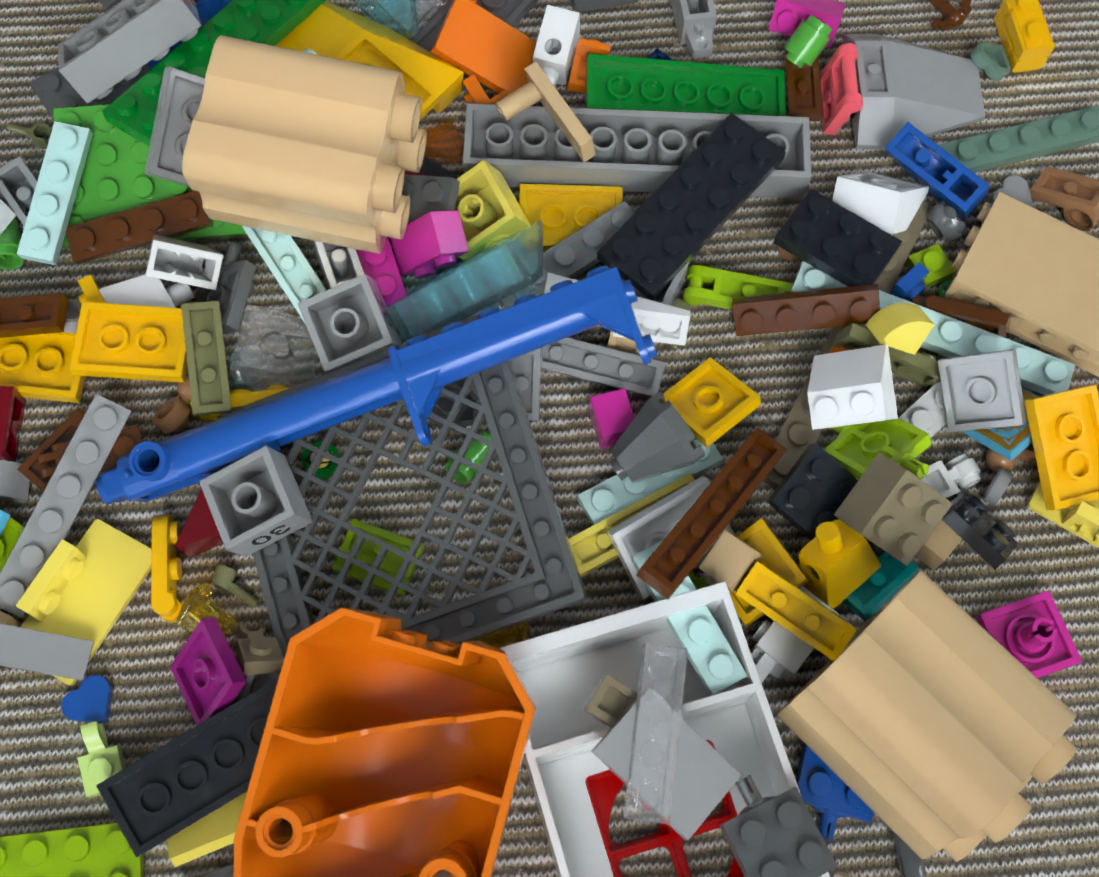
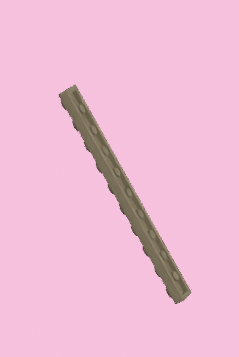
[763,200,933,488]

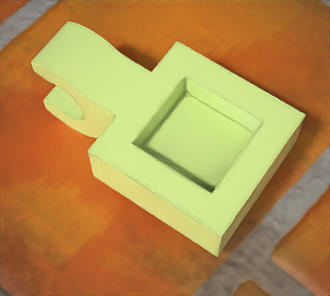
[77,721,126,798]

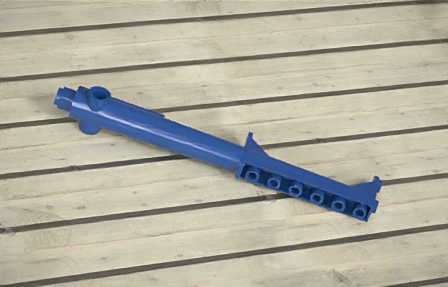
[96,266,658,504]

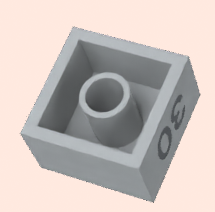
[297,274,402,373]
[199,446,313,557]

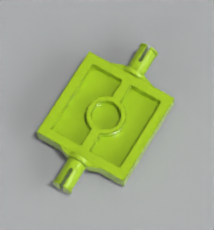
[824,418,932,479]

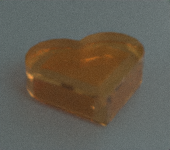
[425,120,464,163]

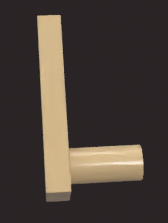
[495,62,595,162]

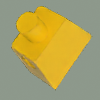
[799,519,881,610]

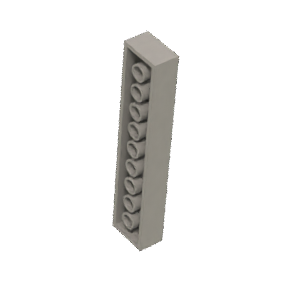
[463,104,811,198]

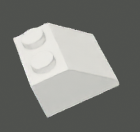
[832,171,929,235]
[807,344,898,430]

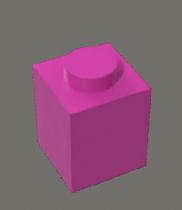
[588,388,635,450]

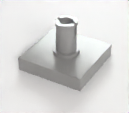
[938,349,1027,432]

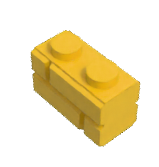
[993,0,1055,73]

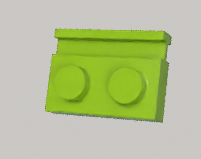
[332,519,424,598]

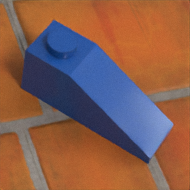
[885,122,990,222]

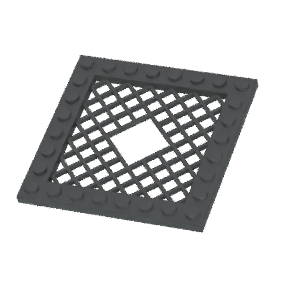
[217,314,588,658]

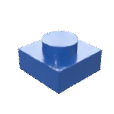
[891,263,930,302]

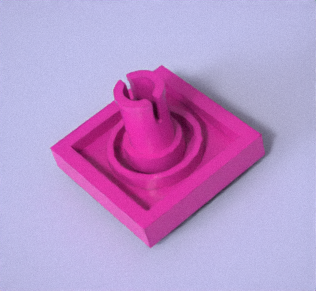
[975,590,1083,679]

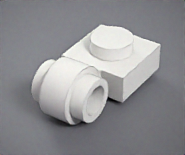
[921,454,981,500]

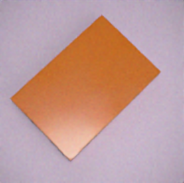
[430,0,537,94]

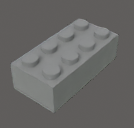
[58,0,201,104]

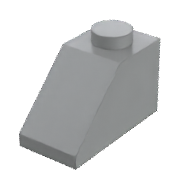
[0,156,38,226]

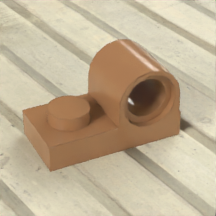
[1030,166,1099,231]

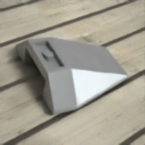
[843,34,985,149]

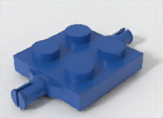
[795,743,873,841]

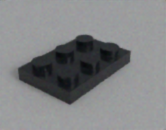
[774,189,903,287]

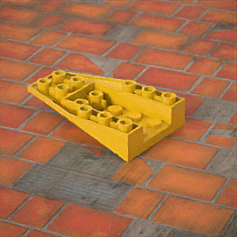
[275,1,464,120]

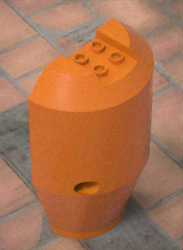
[234,608,536,877]

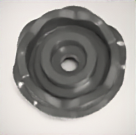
[927,201,965,241]

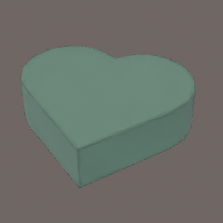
[970,42,1010,81]

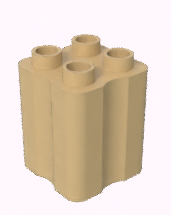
[182,35,427,254]
[777,570,1077,862]

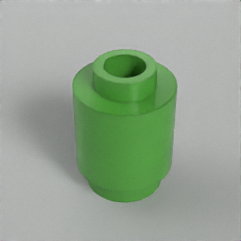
[784,14,833,68]

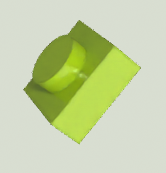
[905,244,956,289]

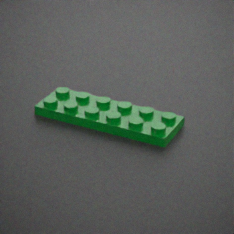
[585,53,786,116]

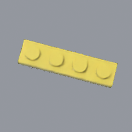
[568,473,695,577]

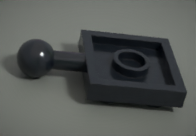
[766,443,886,557]

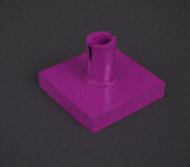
[170,617,247,725]

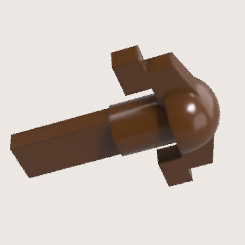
[928,0,972,31]

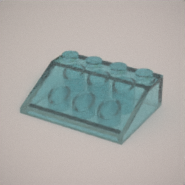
[386,220,543,343]

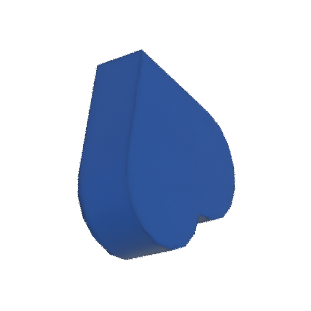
[61,675,113,724]

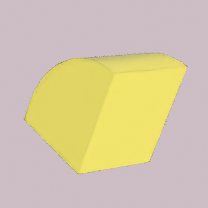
[866,303,935,355]

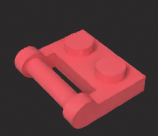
[820,43,863,135]

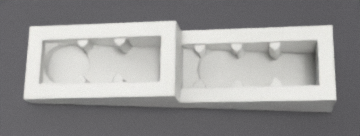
[544,273,691,346]

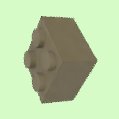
[834,452,953,566]

